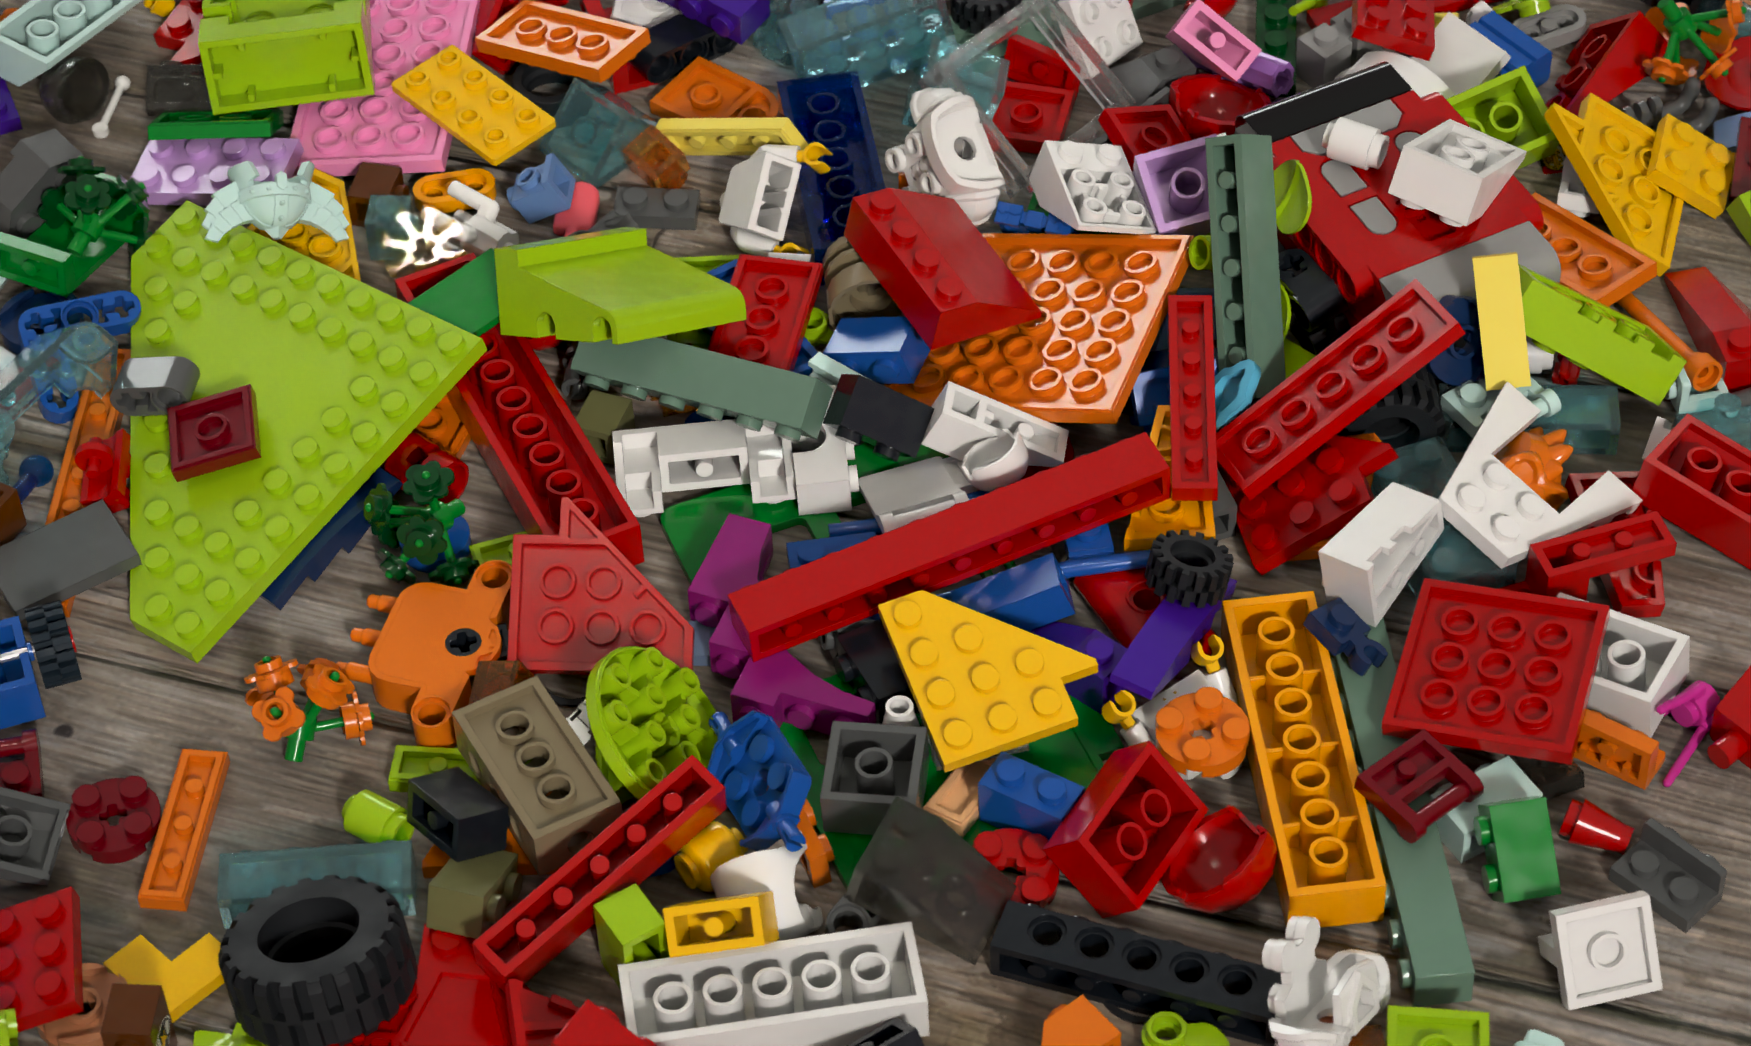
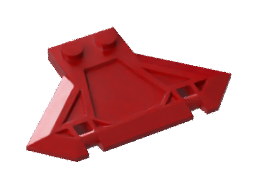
[329,923,531,1046]

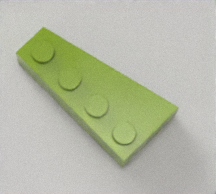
[1519,264,1687,406]

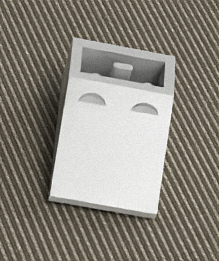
[1029,140,1157,235]

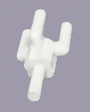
[420,180,519,261]

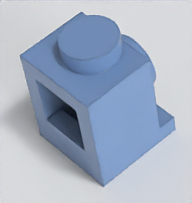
[507,153,576,224]

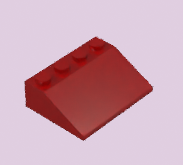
[844,187,1042,350]

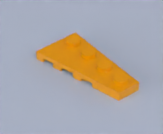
[1124,405,1216,552]

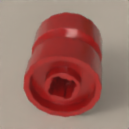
[385,433,469,506]

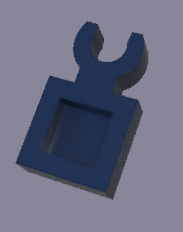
[1303,597,1388,676]

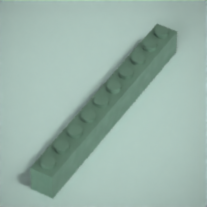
[1324,604,1475,1007]

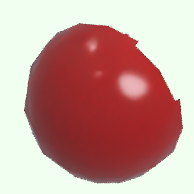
[1169,74,1273,140]
[1161,805,1278,914]

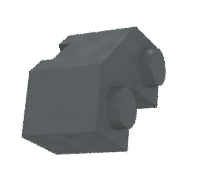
[0,128,84,239]

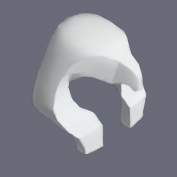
[710,831,823,941]

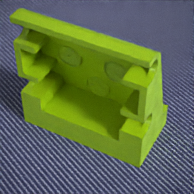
[198,0,375,115]
[494,227,747,345]

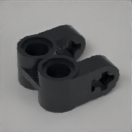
[1278,248,1351,355]

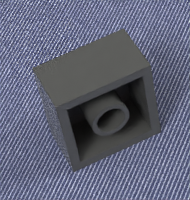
[820,721,930,838]

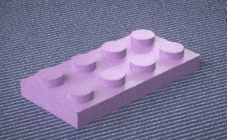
[131,138,304,206]

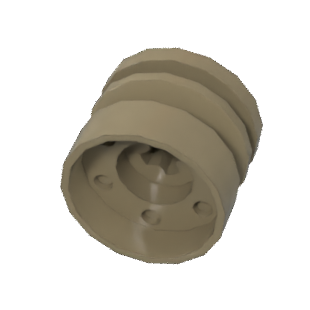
[823,236,905,330]

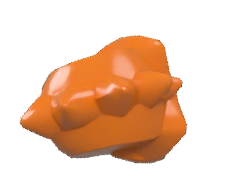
[1494,426,1573,511]

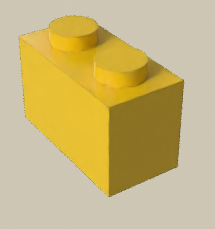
[662,891,780,958]

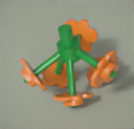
[1642,0,1747,85]

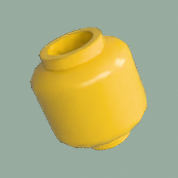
[674,821,748,892]

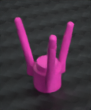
[1656,680,1720,787]

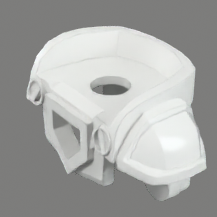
[885,88,1006,227]
[1262,916,1391,1046]

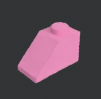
[1165,0,1262,83]

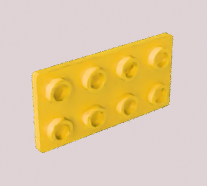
[391,45,556,166]

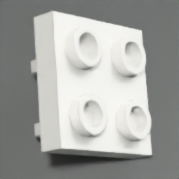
[1054,0,1143,77]

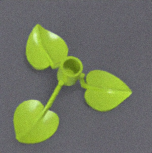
[1189,159,1312,340]

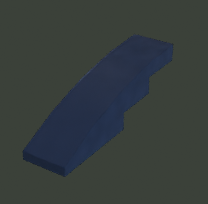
[259,467,403,611]

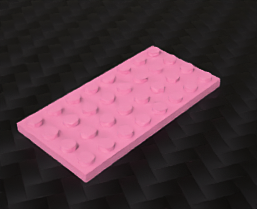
[290,0,480,177]

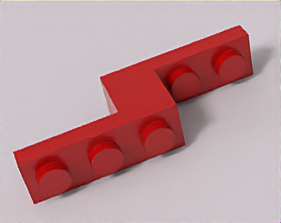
[1497,511,1677,601]

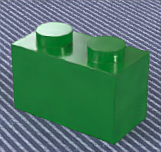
[1474,796,1562,903]

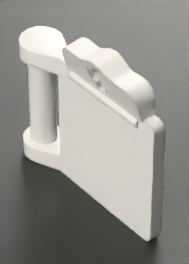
[858,456,978,534]

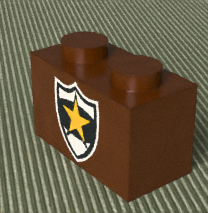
[101,983,178,1046]

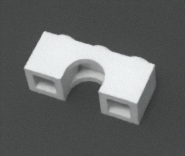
[791,385,859,516]

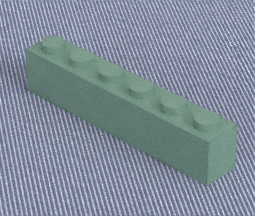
[1205,134,1286,400]
[570,337,833,442]

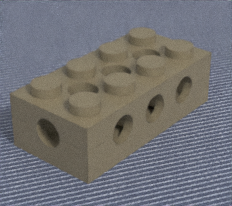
[452,676,623,876]

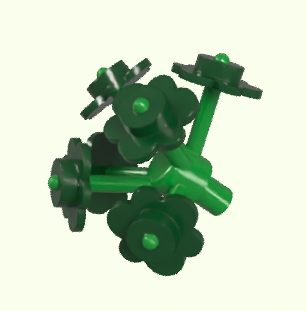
[38,156,152,262]
[363,461,480,586]

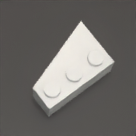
[1318,482,1444,628]

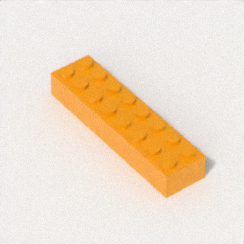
[1221,591,1387,928]

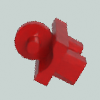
[75,428,131,514]

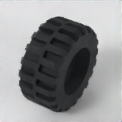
[218,875,418,1046]

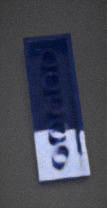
[777,71,886,286]

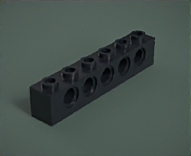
[990,900,1282,1046]

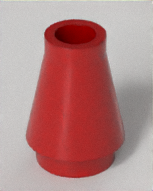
[1558,798,1634,855]

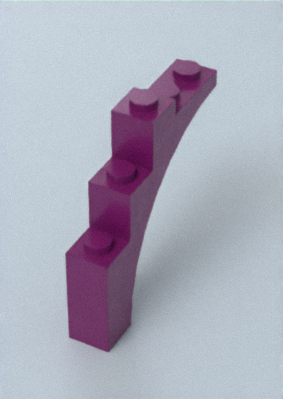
[687,513,876,735]

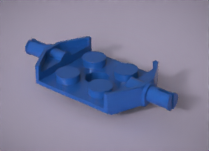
[707,710,812,852]

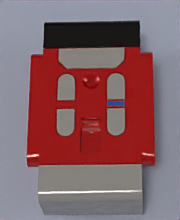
[1234,62,1561,373]

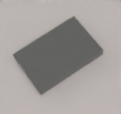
[0,499,142,621]

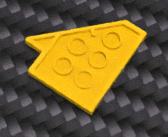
[878,590,1098,773]

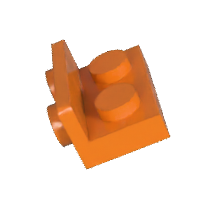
[1574,708,1666,790]

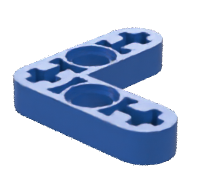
[18,290,141,424]

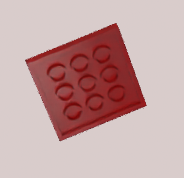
[1381,578,1610,765]

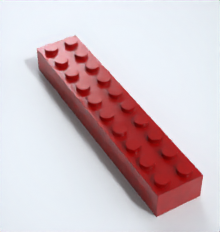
[394,252,645,566]

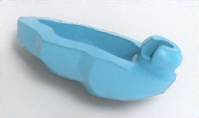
[1215,359,1261,433]

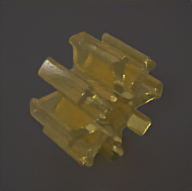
[379,204,467,278]

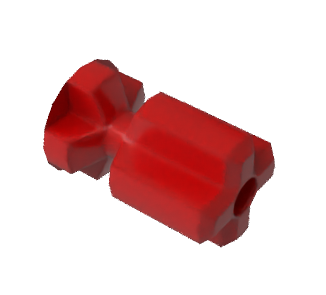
[1551,353,1581,390]

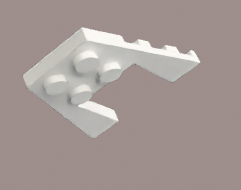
[1438,382,1643,569]

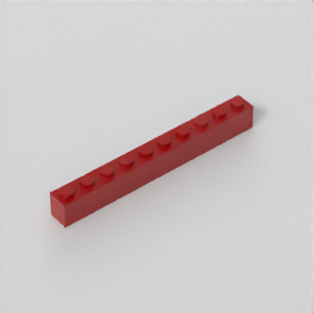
[727,432,1171,662]

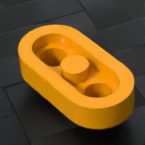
[413,168,497,213]

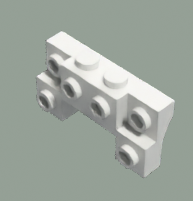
[612,419,797,517]

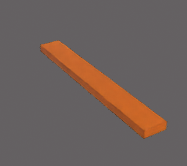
[45,348,131,618]

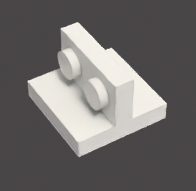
[1538,890,1663,1010]

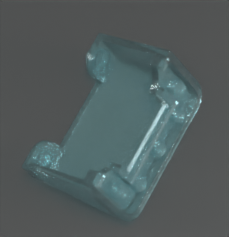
[0,321,118,485]

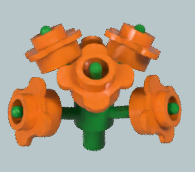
[244,655,375,762]

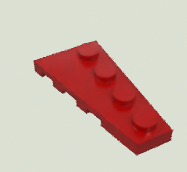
[1565,471,1665,618]

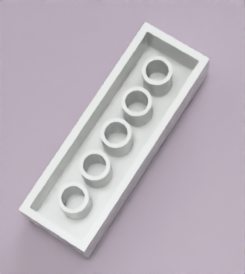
[618,921,929,1046]

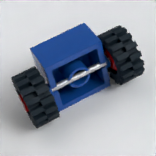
[0,600,82,730]

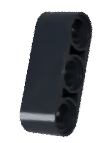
[628,14,738,83]

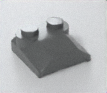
[0,787,71,886]

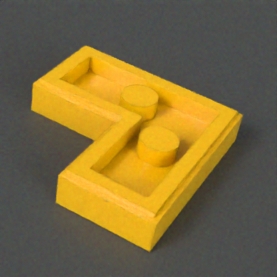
[103,933,225,1023]

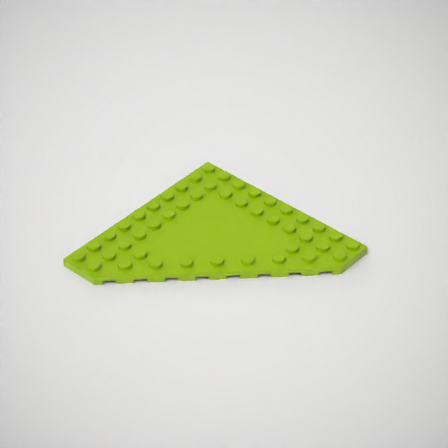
[130,200,487,663]

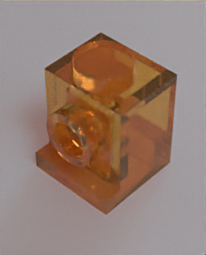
[622,124,690,189]

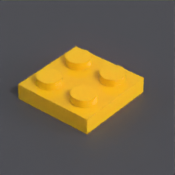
[1646,113,1735,219]

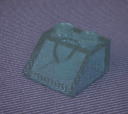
[538,77,658,188]

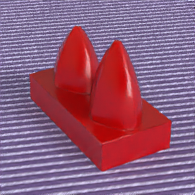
[1001,34,1085,100]

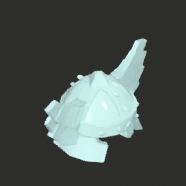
[201,160,350,243]

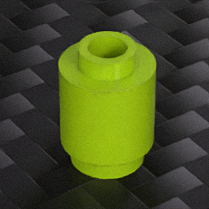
[342,789,415,852]

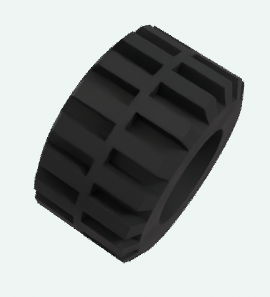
[1336,366,1445,472]

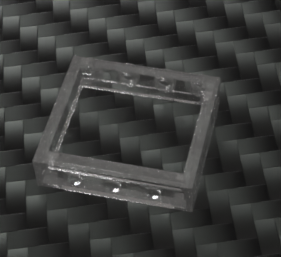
[918,0,1136,199]

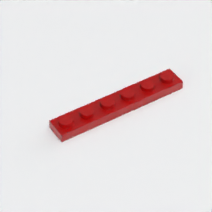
[1168,295,1218,501]

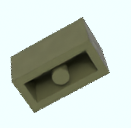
[426,850,523,939]

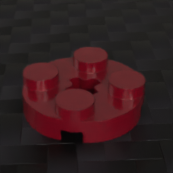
[66,775,162,864]

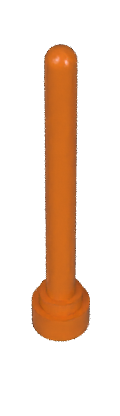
[1617,293,1723,392]

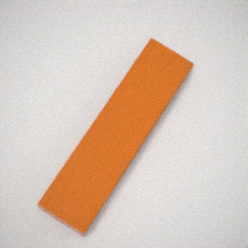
[137,748,230,912]

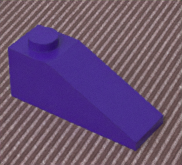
[1028,621,1129,715]

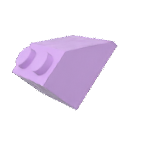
[1133,134,1217,237]

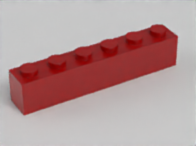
[472,755,726,993]

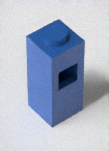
[950,553,1076,631]

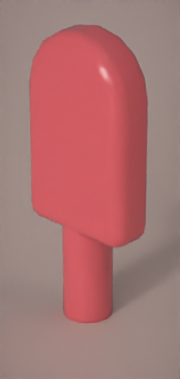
[553,181,600,237]

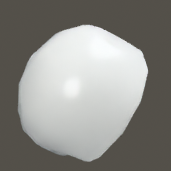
[961,429,1029,492]

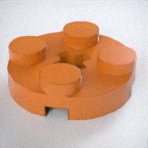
[1155,687,1250,778]

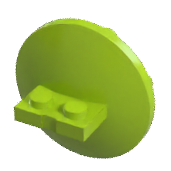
[586,646,717,804]

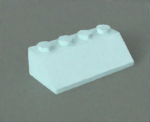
[0,0,142,87]

